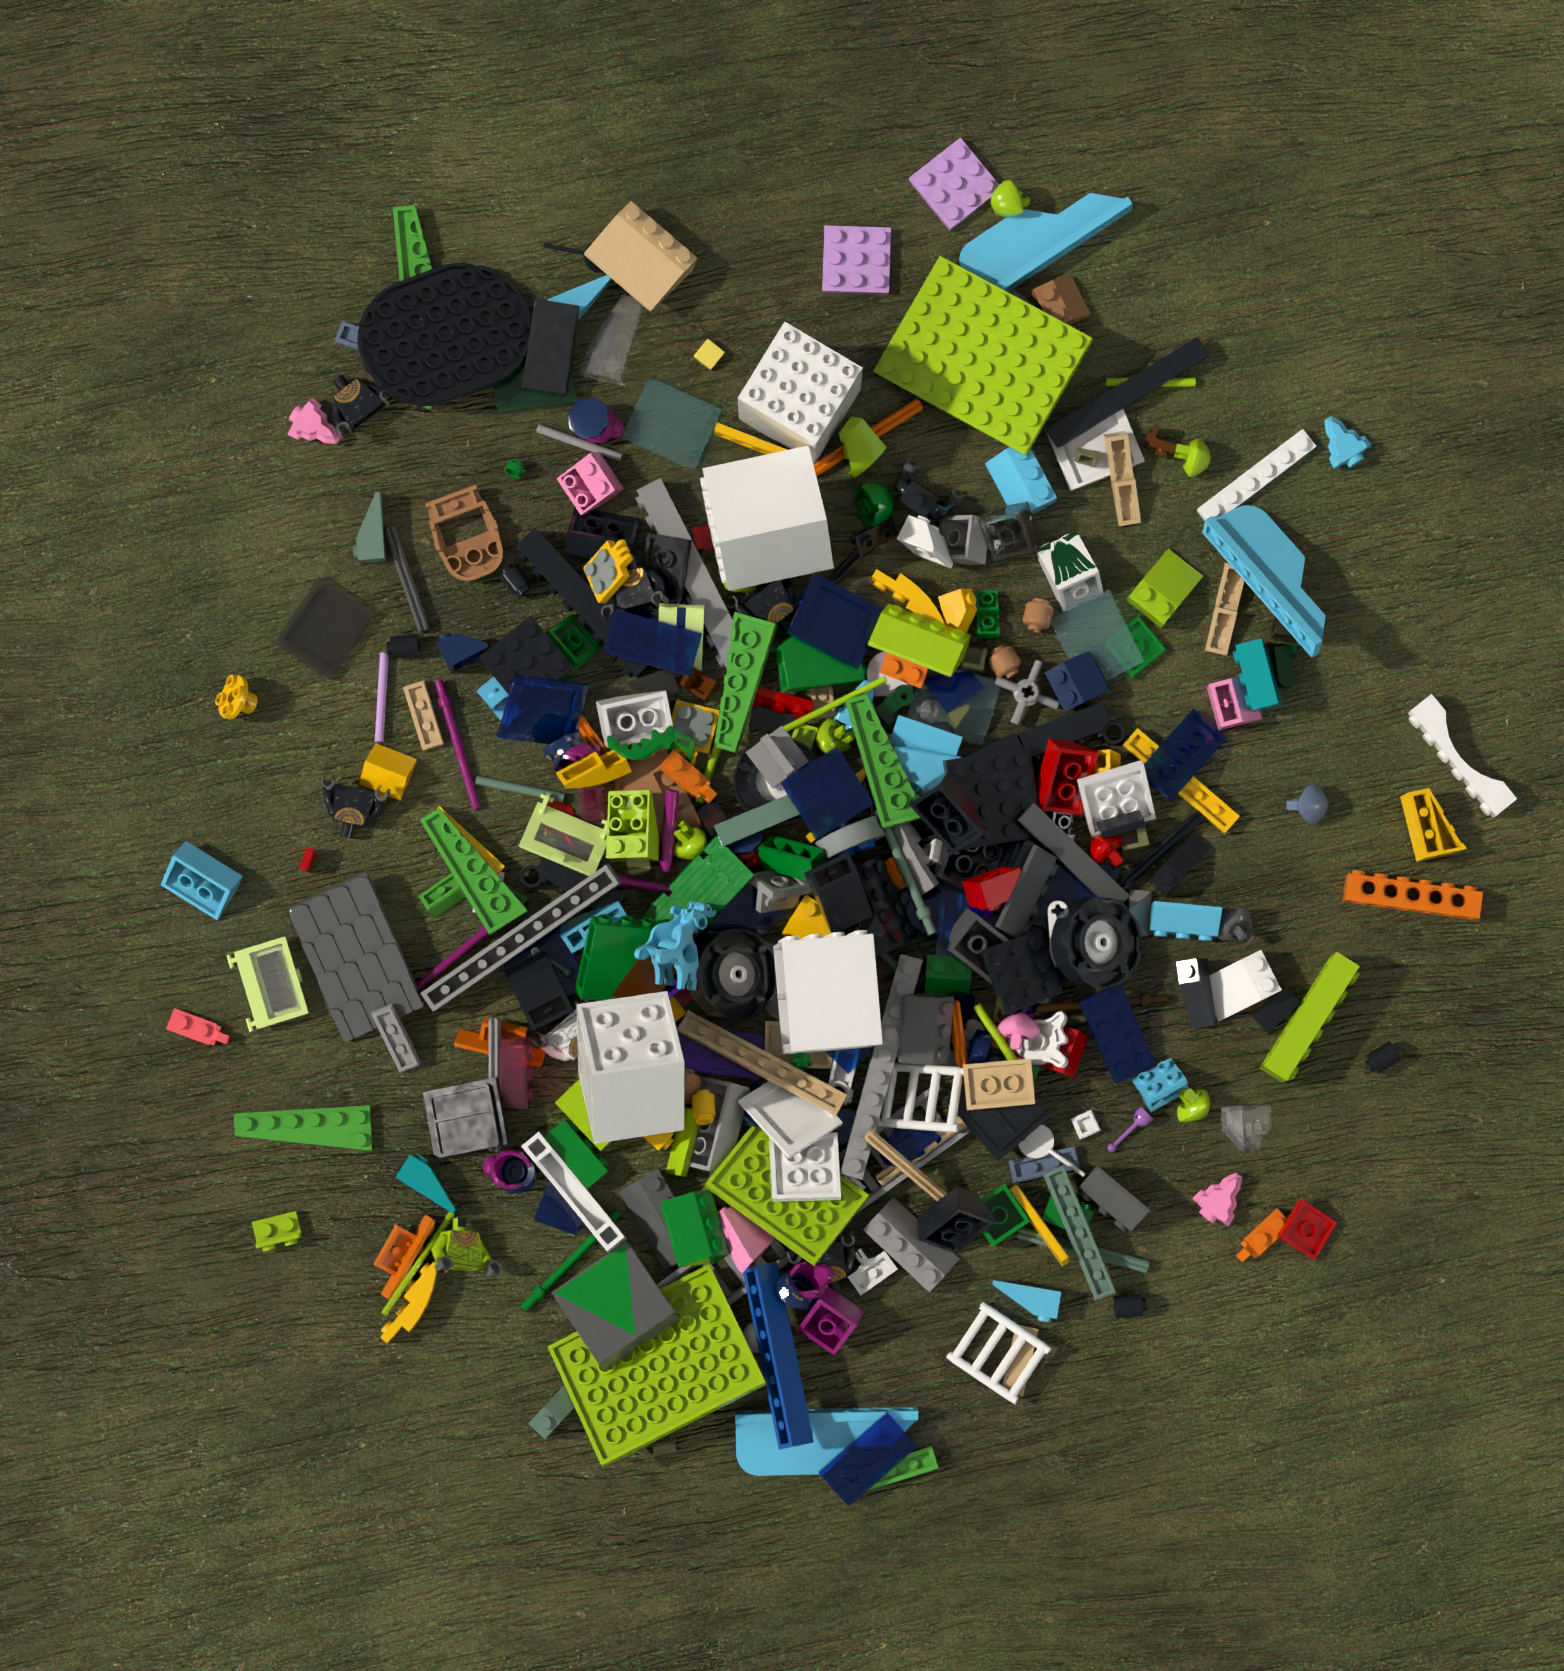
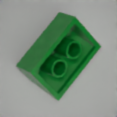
[660,1190,729,1267]

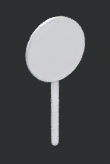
[1018,1124,1086,1177]

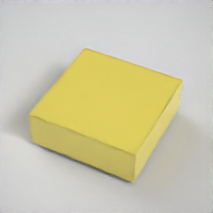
[694,339,725,370]

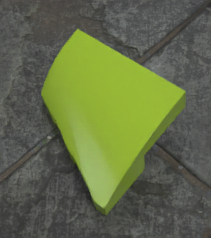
[839,416,887,478]

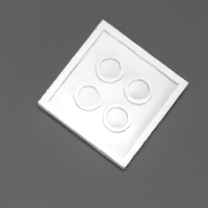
[1077,760,1156,838]
[769,1132,841,1202]

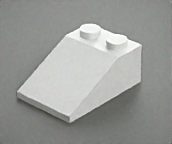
[596,690,673,748]
[1210,950,1281,1022]

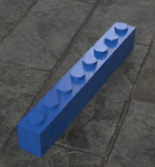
[743,1262,814,1450]

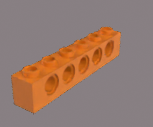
[1342,870,1483,921]

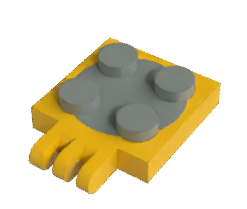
[583,539,633,604]
[672,700,720,766]

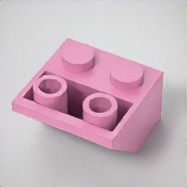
[557,452,624,515]
[1207,677,1262,731]

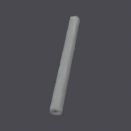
[536,424,623,462]

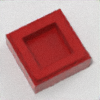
[299,847,317,873]

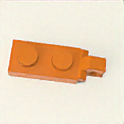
[658,750,717,803]
[1235,1208,1287,1262]

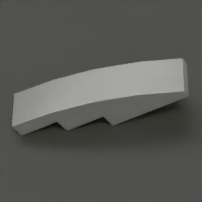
[891,822,939,896]

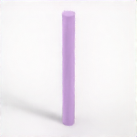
[375,653,389,743]

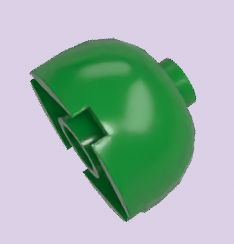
[853,482,895,527]

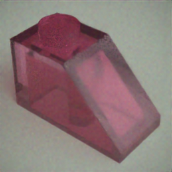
[578,784,605,822]

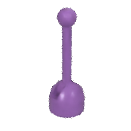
[1107,1107,1154,1152]

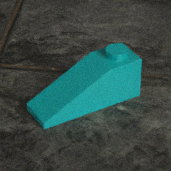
[395,1153,457,1214]

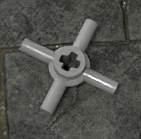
[994,660,1060,725]

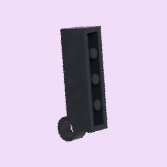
[1017,702,1125,762]
[520,857,626,910]

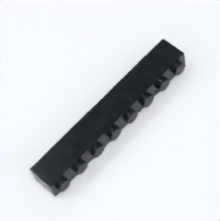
[515,528,657,679]

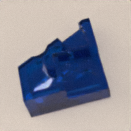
[924,671,984,714]
[879,1118,942,1168]
[534,1180,582,1236]

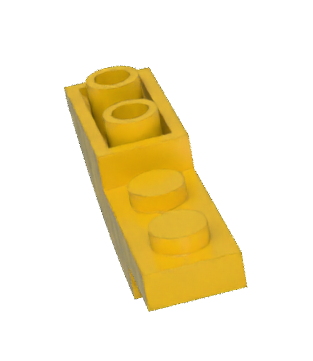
[872,569,945,625]
[380,1262,438,1343]

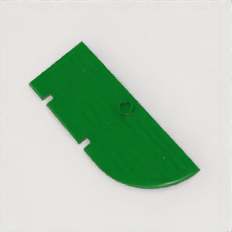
[643,836,755,941]

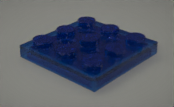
[780,747,874,840]

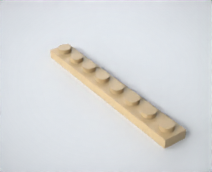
[677,1010,847,1116]

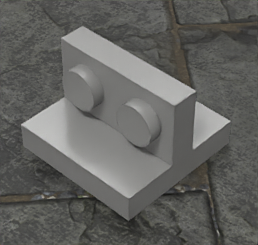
[746,726,809,789]
[749,871,811,913]

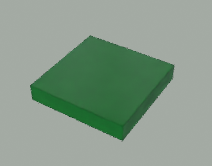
[1104,616,1167,678]

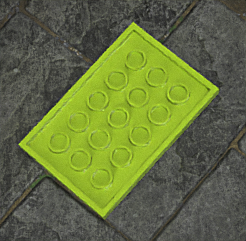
[705,1122,869,1266]

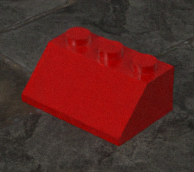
[1036,738,1099,815]

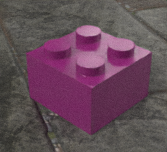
[797,1286,865,1356]

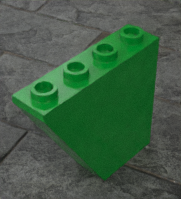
[775,592,866,693]
[575,914,671,1001]

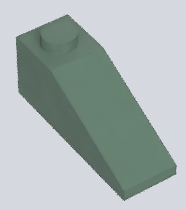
[353,492,387,564]
[528,1385,575,1439]

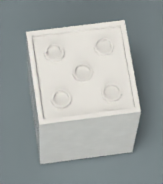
[738,322,863,464]
[700,445,834,591]
[773,930,883,1054]
[577,991,684,1144]

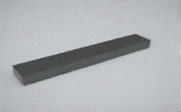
[1018,803,1130,903]

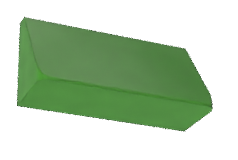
[418,873,466,918]

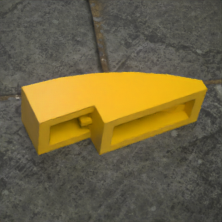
[556,750,632,789]

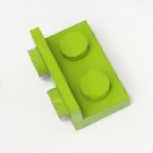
[252,1211,303,1252]

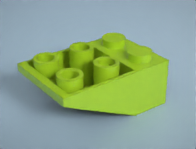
[606,790,659,862]

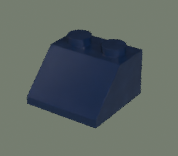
[436,633,489,673]
[1044,651,1110,712]

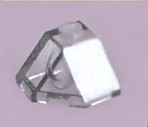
[1221,1105,1272,1151]

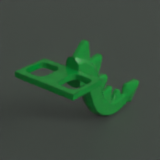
[607,726,696,762]

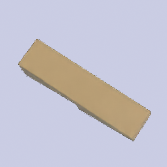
[1103,431,1141,526]
[1205,562,1244,655]

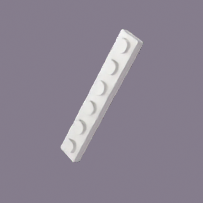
[1196,429,1316,521]

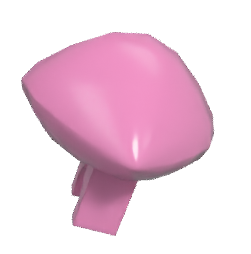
[997,1013,1040,1050]

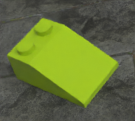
[1127,548,1203,628]
[555,1079,612,1152]

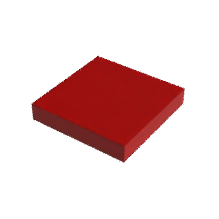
[1277,1198,1338,1261]

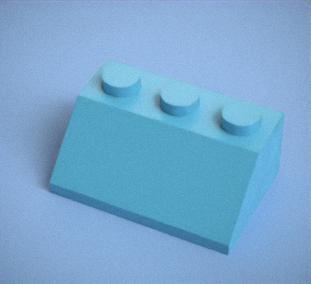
[985,447,1057,522]
[890,715,963,756]
[894,745,961,794]
[161,841,243,920]
[1149,901,1222,941]

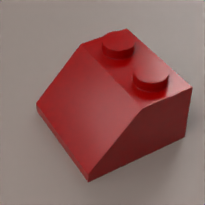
[962,867,1021,911]

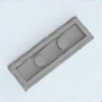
[371,1003,421,1073]

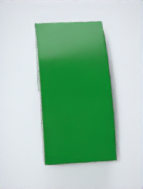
[975,590,1000,639]

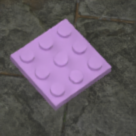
[908,138,999,231]
[822,225,891,295]

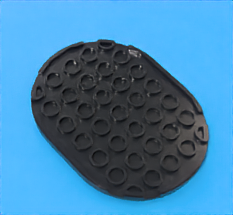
[357,262,532,406]

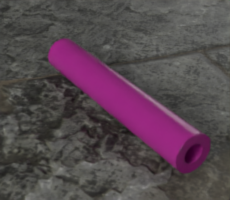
[659,789,679,872]

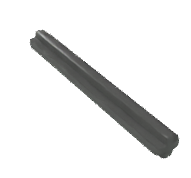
[384,526,430,633]

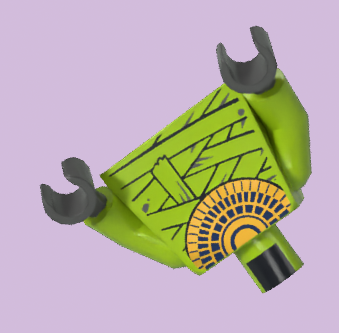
[431,1218,502,1276]

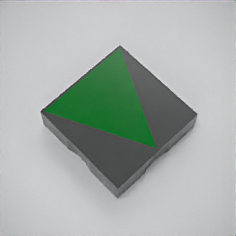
[551,1240,680,1371]

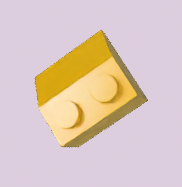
[781,895,831,940]

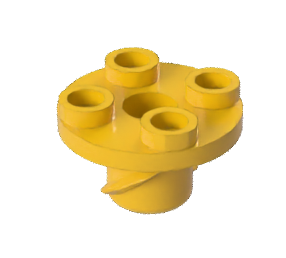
[215,674,258,720]

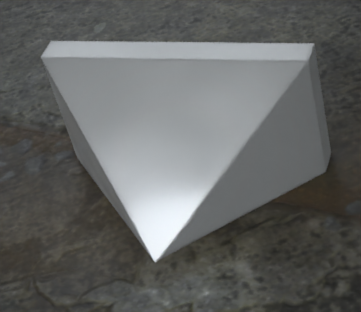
[1128,889,1152,936]

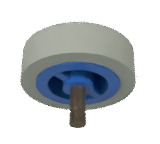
[815,804,885,862]

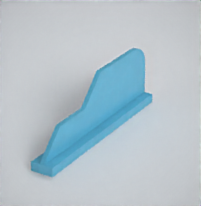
[959,193,1133,292]
[1202,505,1326,658]
[735,1407,918,1476]

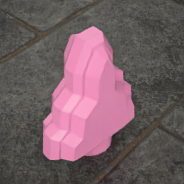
[287,398,341,445]
[1192,1172,1242,1226]

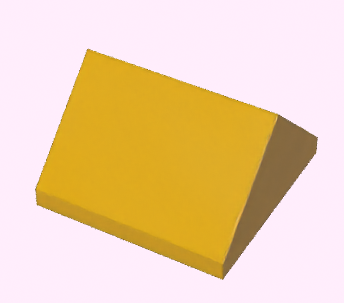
[359,743,417,801]

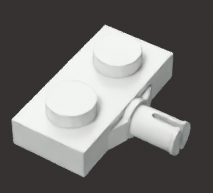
[848,1248,898,1296]

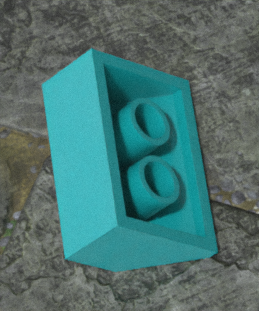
[1233,638,1283,712]

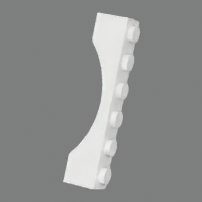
[1408,694,1517,818]
[521,1132,627,1253]

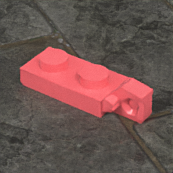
[166,1008,231,1046]

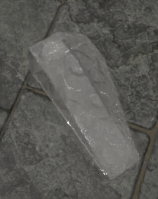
[578,295,643,386]

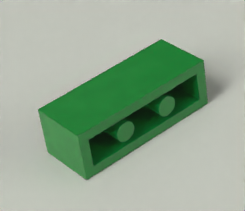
[757,834,827,881]
[544,1119,609,1189]

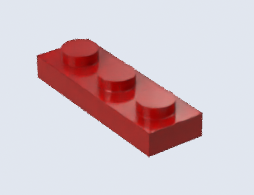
[752,686,815,718]

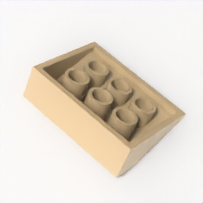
[584,201,698,312]

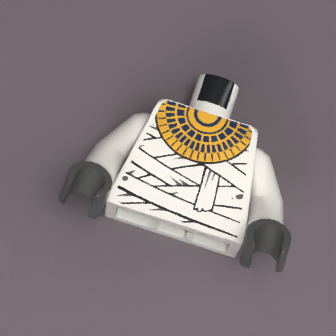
[531,1000,589,1061]

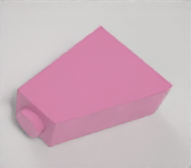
[718,1206,775,1273]

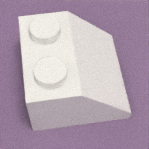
[897,515,953,568]

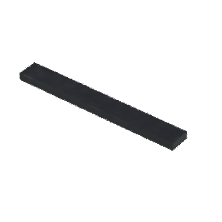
[1046,337,1209,449]

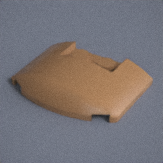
[615,748,702,846]

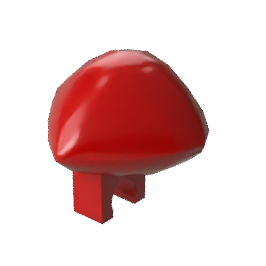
[1088,834,1124,868]

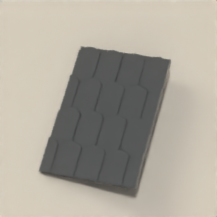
[288,870,424,1043]

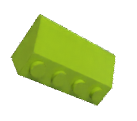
[868,604,971,677]

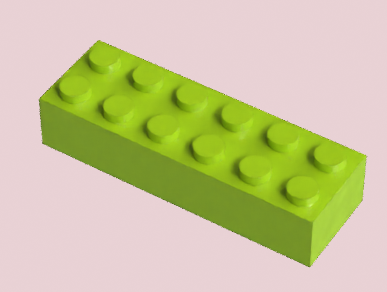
[1259,952,1360,1083]

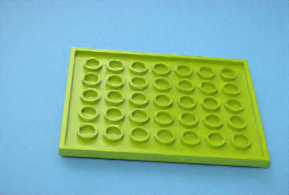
[873,256,1093,456]
[547,1264,767,1468]

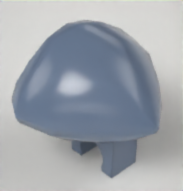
[1287,783,1329,826]

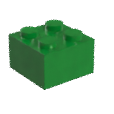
[981,1184,1030,1247]

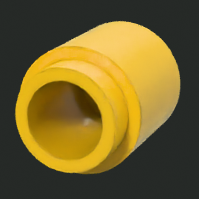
[692,1090,716,1125]

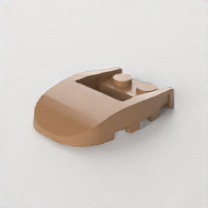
[425,485,503,581]

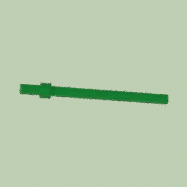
[520,1209,623,1312]

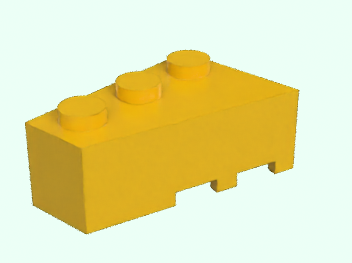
[1400,788,1467,862]

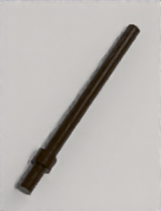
[1034,993,1168,1014]

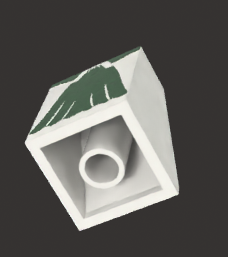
[1036,531,1104,613]

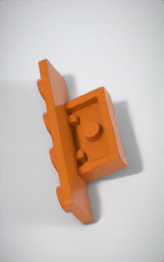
[867,639,929,688]
[454,1017,546,1067]
[374,1215,436,1300]

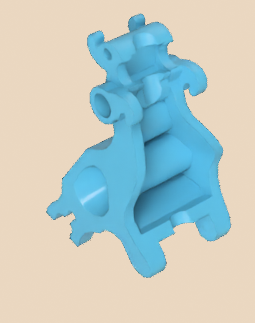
[634,901,716,990]

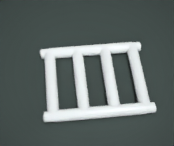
[877,1062,964,1132]
[946,1302,1052,1404]

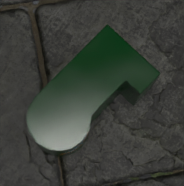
[1272,644,1297,689]
[874,685,914,726]

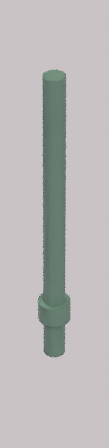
[874,810,937,935]

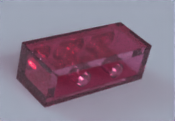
[499,1036,534,1109]

